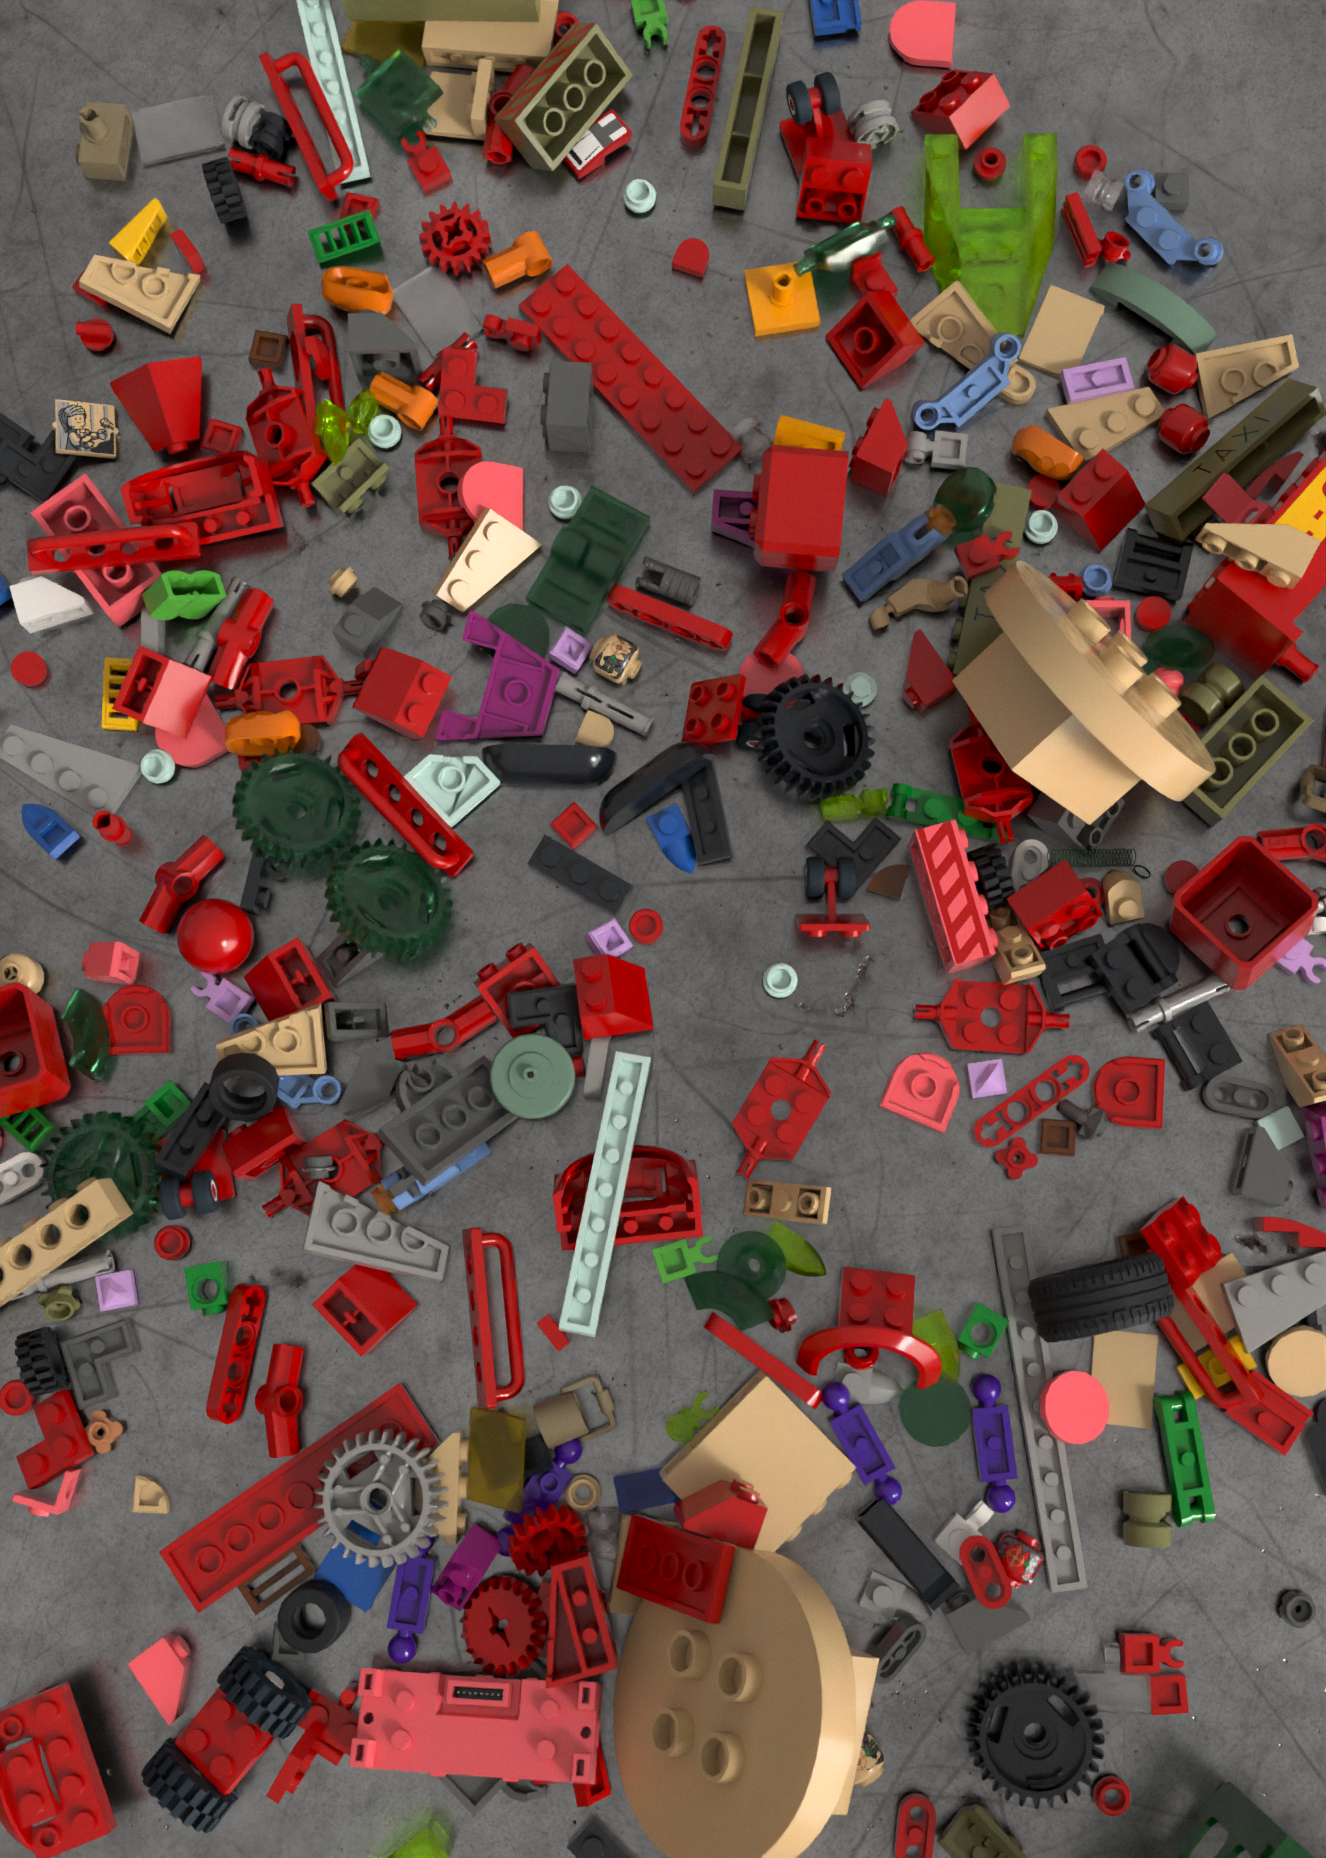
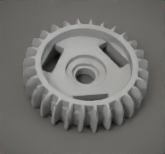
[313,1429,449,1568]

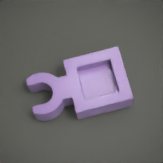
[1275,939,1326,985]
[191,972,256,1024]

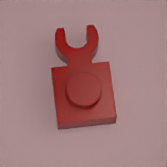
[401,130,452,193]
[483,314,542,351]
[954,531,1020,581]
[1119,1633,1184,1673]

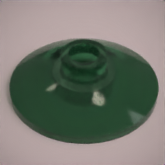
[1145,625,1215,671]
[717,1231,787,1303]

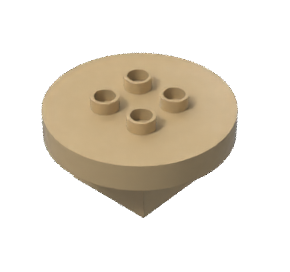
[952,560,1216,825]
[614,1547,879,1858]

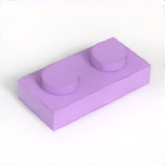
[1060,357,1135,404]

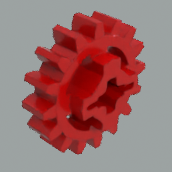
[419,202,491,275]
[507,1503,586,1577]

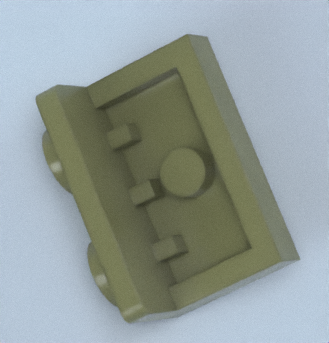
[310,437,390,514]
[937,1804,1028,1858]

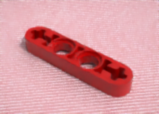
[680,25,726,149]
[606,585,733,652]
[972,1055,1090,1148]
[206,1282,265,1424]
[703,1312,823,1410]

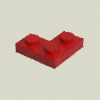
[438,347,508,424]
[16,1390,95,1489]

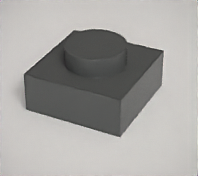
[1153,172,1188,210]

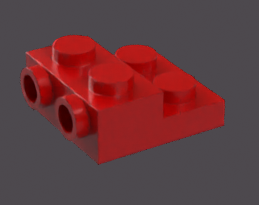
[473,942,560,1038]
[1140,1196,1223,1292]

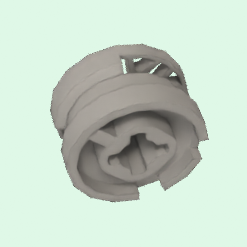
[222,94,267,149]
[847,100,899,150]

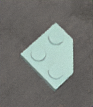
[404,754,501,828]

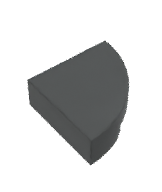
[271,1621,309,1662]

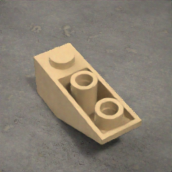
[1195,523,1321,589]

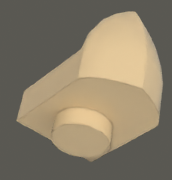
[1102,869,1144,925]

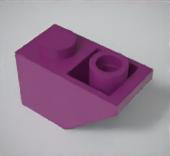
[431,1523,502,1611]

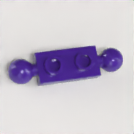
[970,1374,1018,1513]
[822,1381,902,1506]
[495,1438,583,1557]
[387,1535,436,1664]

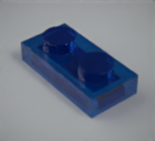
[613,1466,681,1513]

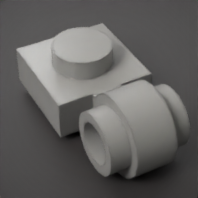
[904,430,968,470]

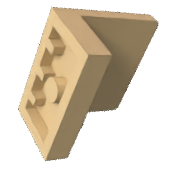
[423,59,496,141]

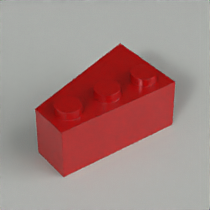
[545,1550,620,1690]

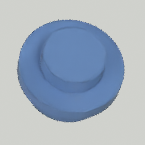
[1079,564,1112,598]

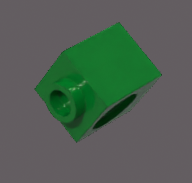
[184,1261,232,1316]
[953,1302,1010,1360]

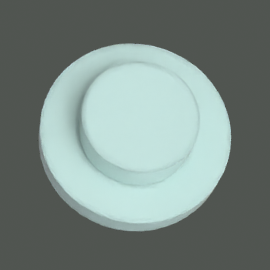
[623,179,656,213]
[368,415,401,448]
[548,485,582,519]
[1024,510,1058,544]
[843,672,877,707]
[141,749,175,783]
[763,963,798,998]

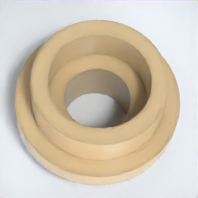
[328,567,358,599]
[565,1474,601,1512]

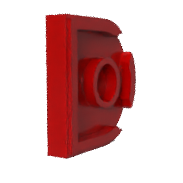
[99,985,172,1056]
[1091,1056,1165,1129]

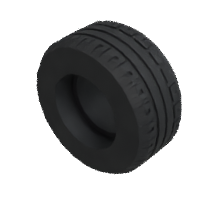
[1027,1252,1175,1343]

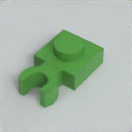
[629,0,668,49]
[652,1236,718,1284]

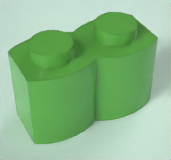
[142,570,227,620]

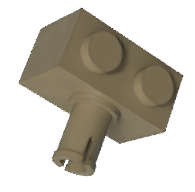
[75,101,133,181]

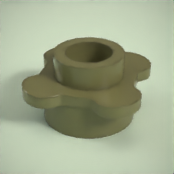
[38,1286,80,1321]

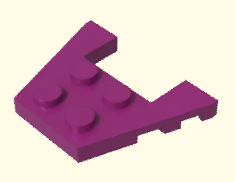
[435,610,561,740]

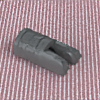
[635,556,701,606]

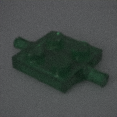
[354,48,444,138]
[793,212,897,277]

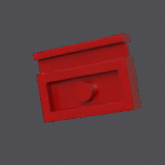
[1221,1369,1314,1456]

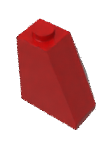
[110,356,202,455]

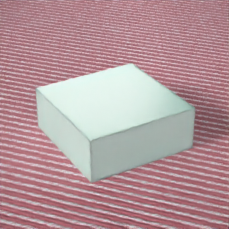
[1254,1105,1305,1150]

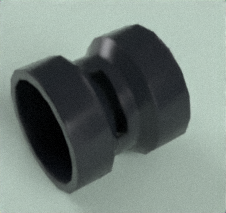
[250,112,293,160]

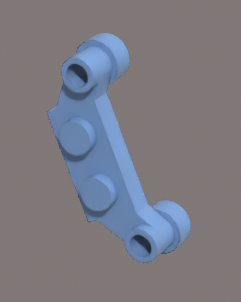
[1124,169,1224,265]
[912,332,1021,430]
[230,1013,343,1109]

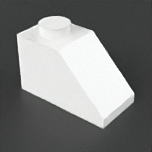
[9,576,94,633]

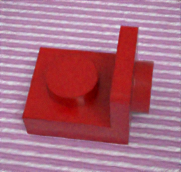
[849,249,898,298]

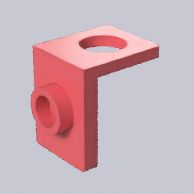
[1202,473,1272,524]
[1085,596,1131,639]
[12,1467,81,1517]

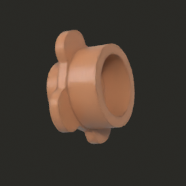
[84,1410,123,1454]

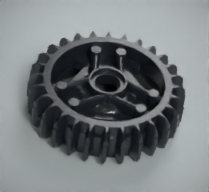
[752,674,876,801]
[967,1663,1105,1809]

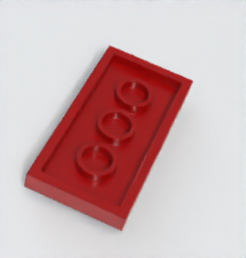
[616,1514,736,1624]

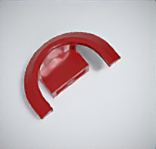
[796,1267,942,1390]

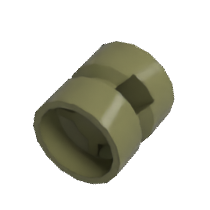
[1178,662,1244,727]
[1123,1490,1172,1548]

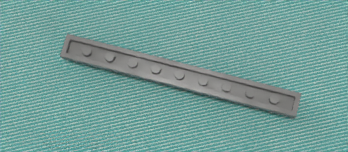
[991,1224,1088,1593]

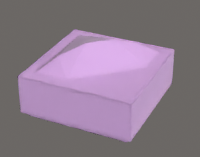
[547,627,594,674]
[584,918,633,957]
[966,1059,1007,1099]
[95,1270,138,1312]

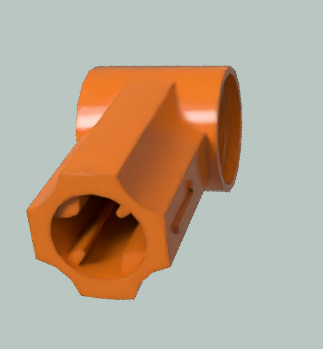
[482,231,553,289]
[367,371,439,431]

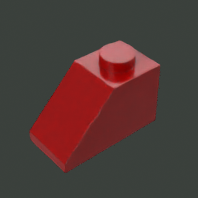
[902,629,957,714]

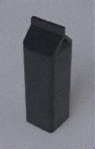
[855,1497,960,1611]

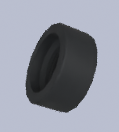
[209,1053,279,1121]

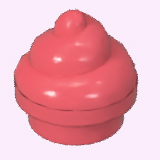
[1153,666,1185,697]

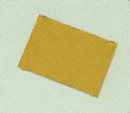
[340,20,426,78]
[466,1406,526,1513]

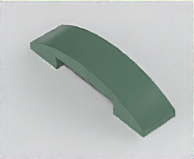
[1089,262,1218,356]

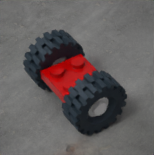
[141,1646,313,1833]

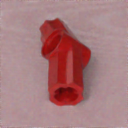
[483,64,534,165]
[753,570,816,670]
[208,588,274,690]
[1256,823,1326,863]
[139,835,224,934]
[391,995,498,1061]
[255,1344,304,1458]

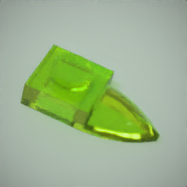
[347,389,379,436]
[315,399,350,466]
[757,1221,827,1277]
[912,1308,961,1383]

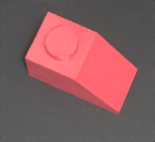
[82,942,140,986]
[127,1631,192,1726]

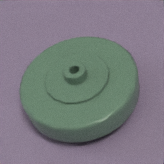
[490,1034,575,1119]

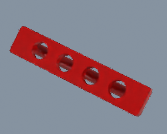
[259,51,354,202]
[287,304,349,461]
[27,522,201,575]
[337,733,474,877]
[462,1227,525,1409]
[1147,1248,1264,1409]

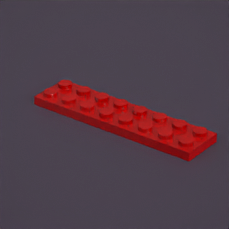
[518,264,743,495]
[159,1382,440,1613]

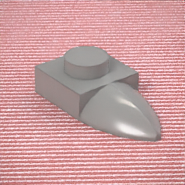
[834,1361,904,1404]
[858,1569,932,1621]

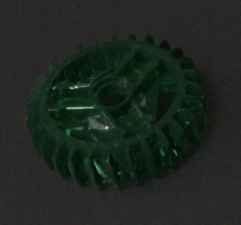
[232,745,361,871]
[324,838,454,962]
[38,1111,166,1242]

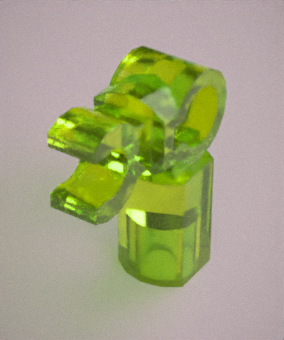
[820,787,889,822]
[666,1390,720,1449]

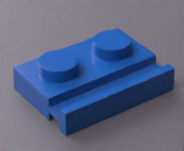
[809,0,862,36]

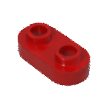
[959,1535,1012,1609]
[894,1793,936,1858]

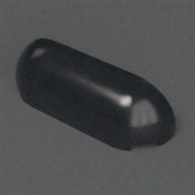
[599,741,717,836]
[482,744,617,788]

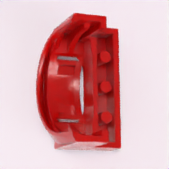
[120,450,284,551]
[553,1145,703,1251]
[0,1682,117,1858]

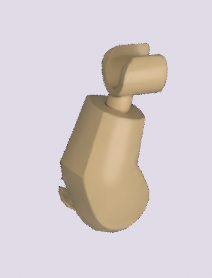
[869,576,968,630]

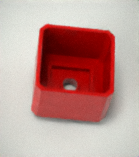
[748,445,849,572]
[1170,836,1318,990]
[0,982,71,1118]

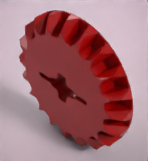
[459,1576,547,1676]

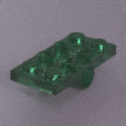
[525,486,650,633]

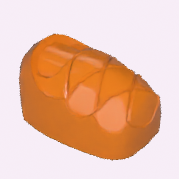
[321,266,394,315]
[1011,424,1085,480]
[225,710,301,756]

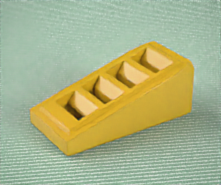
[109,198,167,266]
[102,657,138,731]

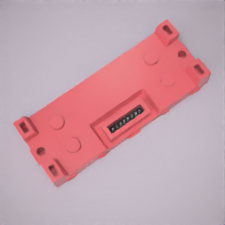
[349,1668,602,1785]

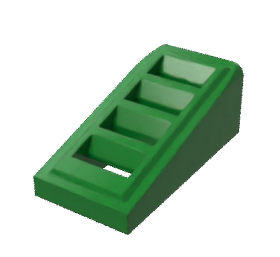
[307,209,381,263]
[0,1107,62,1154]

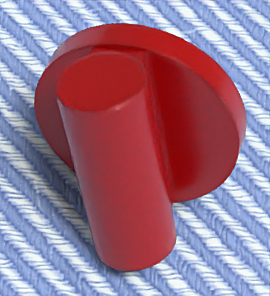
[76,318,114,351]

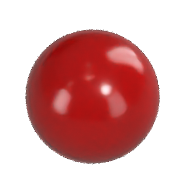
[176,898,254,974]

